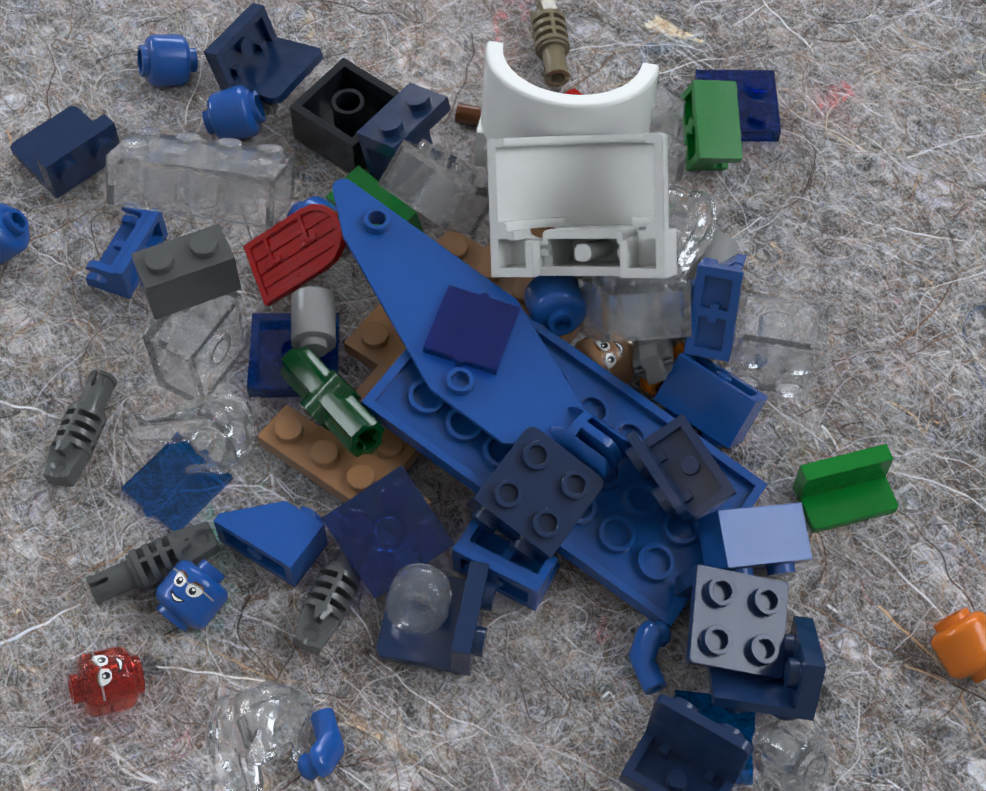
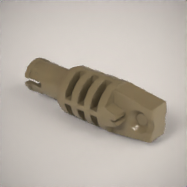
[530,0,570,87]

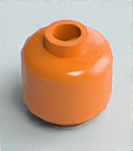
[930,607,986,683]

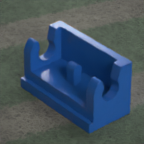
[85,202,168,299]
[684,257,744,362]
[452,519,560,611]

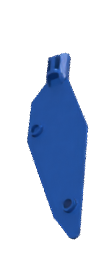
[332,179,632,480]

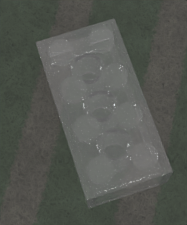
[106,127,296,228]

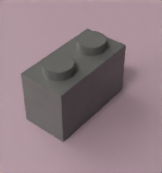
[131,224,241,320]

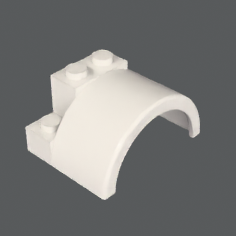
[474,41,659,168]
[487,133,677,278]

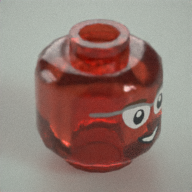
[67,646,145,717]

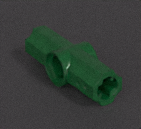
[279,345,385,457]

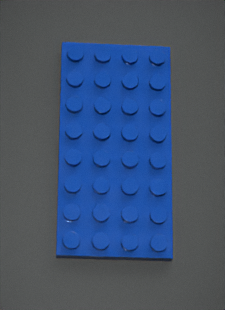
[361,313,768,628]

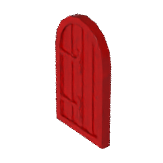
[243,204,345,306]

